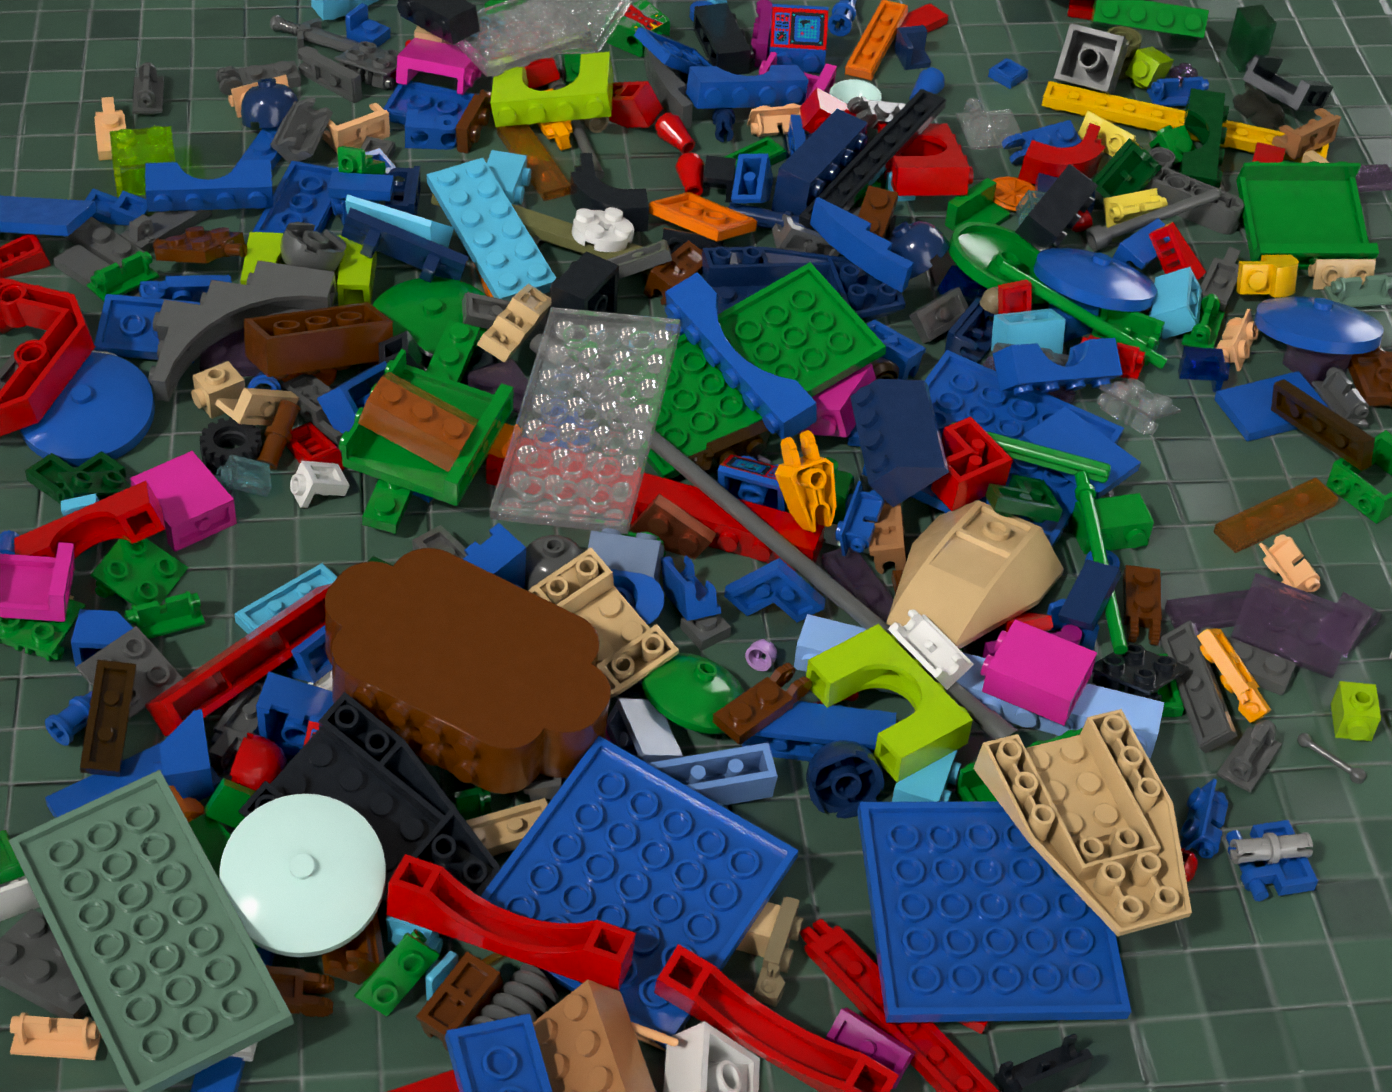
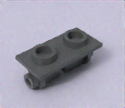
[132,62,164,115]
[1312,367,1369,427]
[1217,720,1282,792]

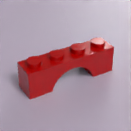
[14,481,165,559]

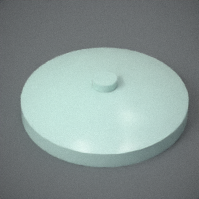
[220,794,386,957]

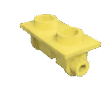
[1078,111,1138,157]
[1103,188,1168,228]

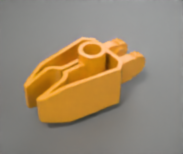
[775,430,836,532]

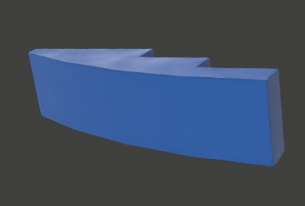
[810,197,914,293]

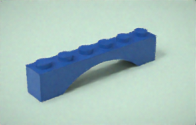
[665,272,817,439]

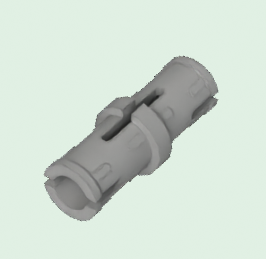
[1230,832,1313,864]

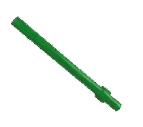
[997,261,1168,369]

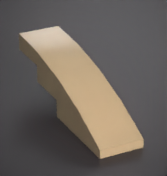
[477,284,551,363]

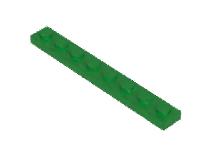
[362,320,480,534]

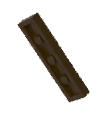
[1271,379,1375,471]

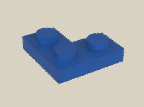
[724,558,825,622]

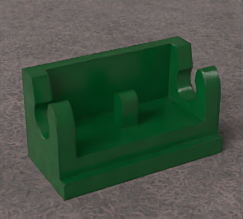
[1092,138,1163,198]

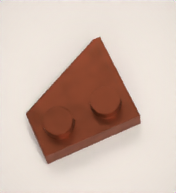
[627,494,716,559]

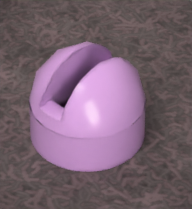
[745,639,777,671]

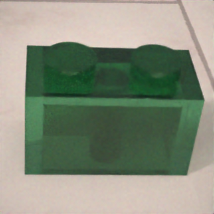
[1226,5,1277,73]

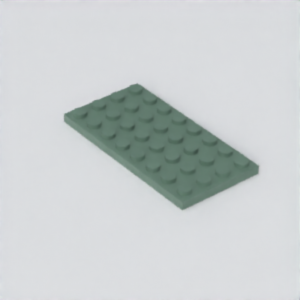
[9,770,294,1092]

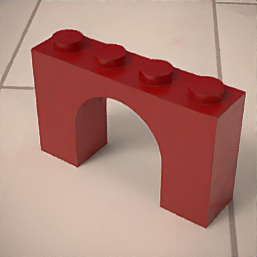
[878,123,973,196]

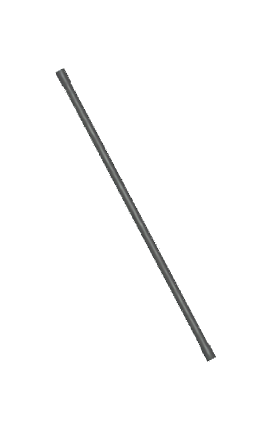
[530,334,1019,740]

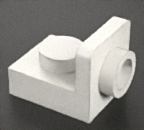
[290,461,350,508]

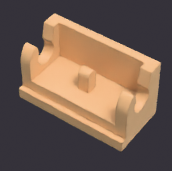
[322,103,390,154]

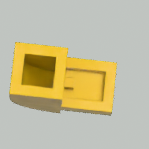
[1236,255,1299,298]

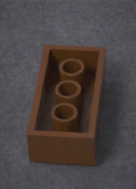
[244,302,393,379]

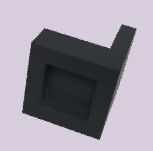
[703,156,736,203]

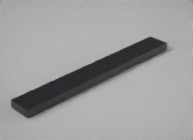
[799,89,946,232]

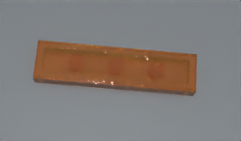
[497,124,570,201]
[1213,477,1338,553]

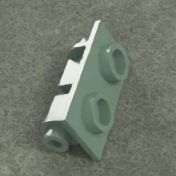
[1324,274,1392,307]

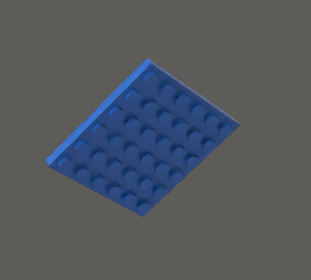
[862,350,1124,548]
[480,736,798,1050]
[857,801,1131,1023]

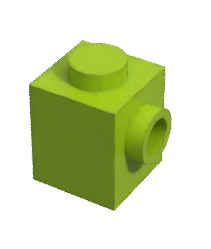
[1125,46,1174,89]
[1331,681,1381,741]

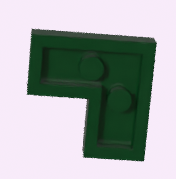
[25,451,126,502]
[985,474,1063,523]

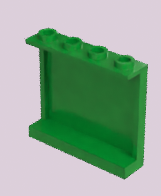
[1236,161,1379,270]
[339,349,514,506]

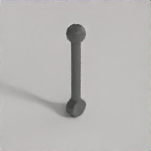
[1297,733,1366,784]

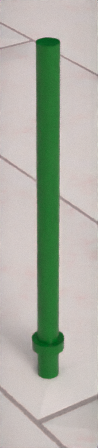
[1074,471,1128,655]

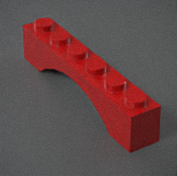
[387,854,636,991]
[654,944,899,1092]

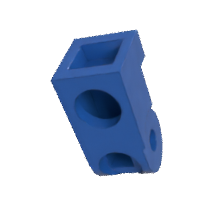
[405,109,459,150]

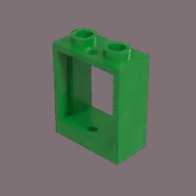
[1326,430,1392,524]

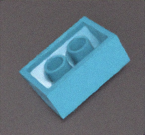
[346,194,454,248]

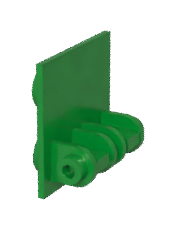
[90,538,189,606]
[0,599,86,662]

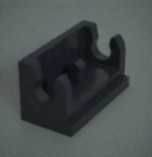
[994,1034,1094,1092]

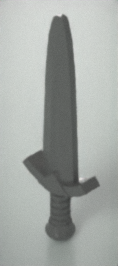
[270,15,359,52]

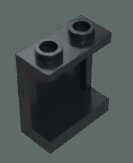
[1242,54,1333,112]

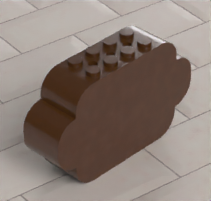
[325,548,611,794]

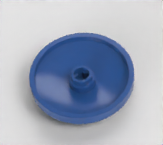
[1033,248,1157,312]
[1254,296,1384,354]
[20,352,155,467]

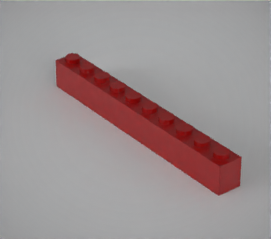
[486,438,825,571]

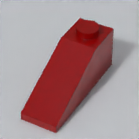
[609,81,663,128]

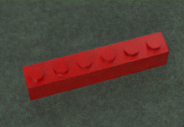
[145,583,332,736]

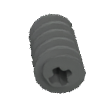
[470,963,559,1026]

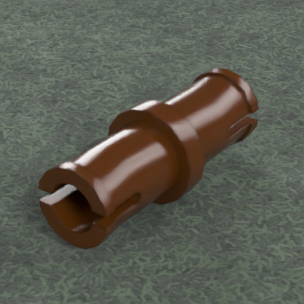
[256,400,300,470]

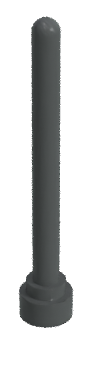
[1086,188,1221,252]

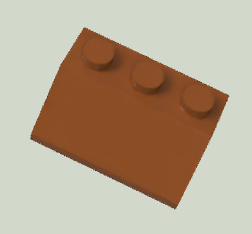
[358,372,479,472]

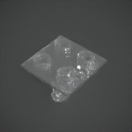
[956,98,1022,150]
[1097,378,1181,435]

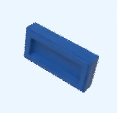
[328,172,394,201]

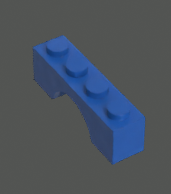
[686,65,809,109]
[145,159,274,212]
[993,337,1123,395]

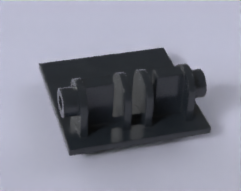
[1092,643,1189,701]

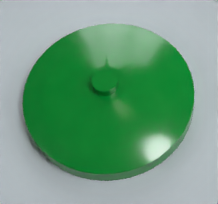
[948,222,1060,304]
[372,277,488,354]

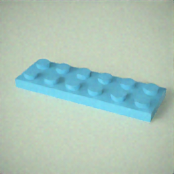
[426,158,556,301]

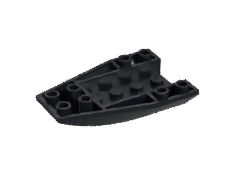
[238,692,501,903]

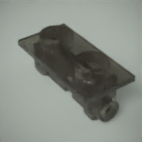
[1233,82,1285,131]

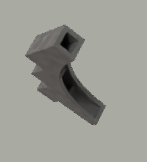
[149,260,337,402]

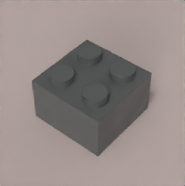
[1054,23,1130,95]

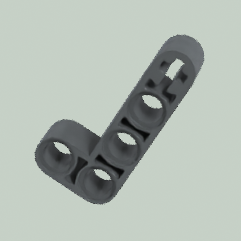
[1142,147,1244,234]

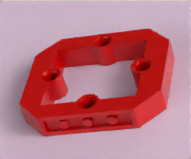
[0,277,95,436]

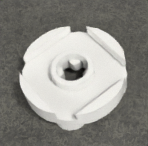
[572,207,634,252]

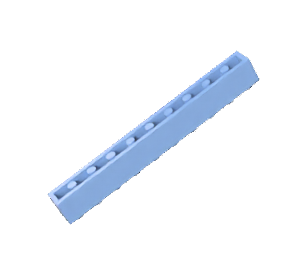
[794,614,1164,758]

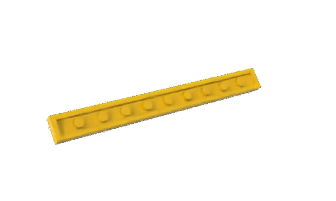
[1042,81,1329,163]

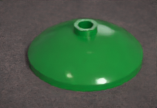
[642,652,745,734]

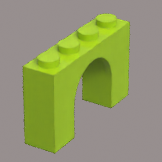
[490,51,614,127]
[240,232,377,306]
[806,624,973,783]

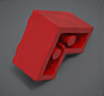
[931,416,1013,511]

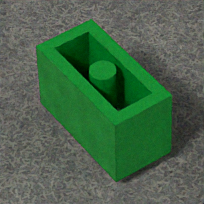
[1070,493,1154,554]

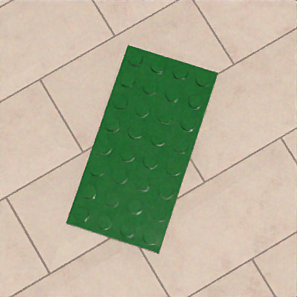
[598,262,886,480]

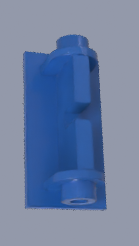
[1147,76,1209,107]
[836,481,885,556]
[1180,778,1229,859]

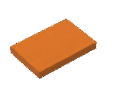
[649,192,757,242]

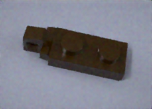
[688,420,770,474]

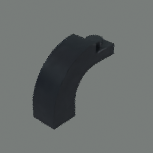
[570,153,649,232]
[379,331,499,388]

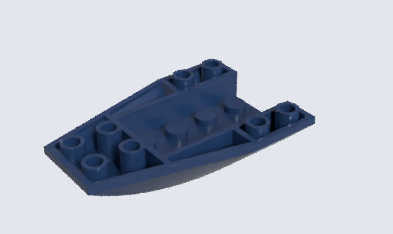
[702,246,906,323]

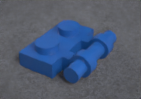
[1226,820,1318,901]

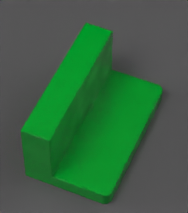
[945,178,1010,231]

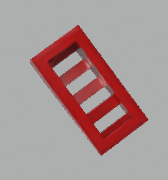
[1149,222,1206,281]
[0,234,51,278]
[286,422,344,471]

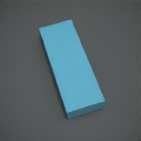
[234,563,337,634]

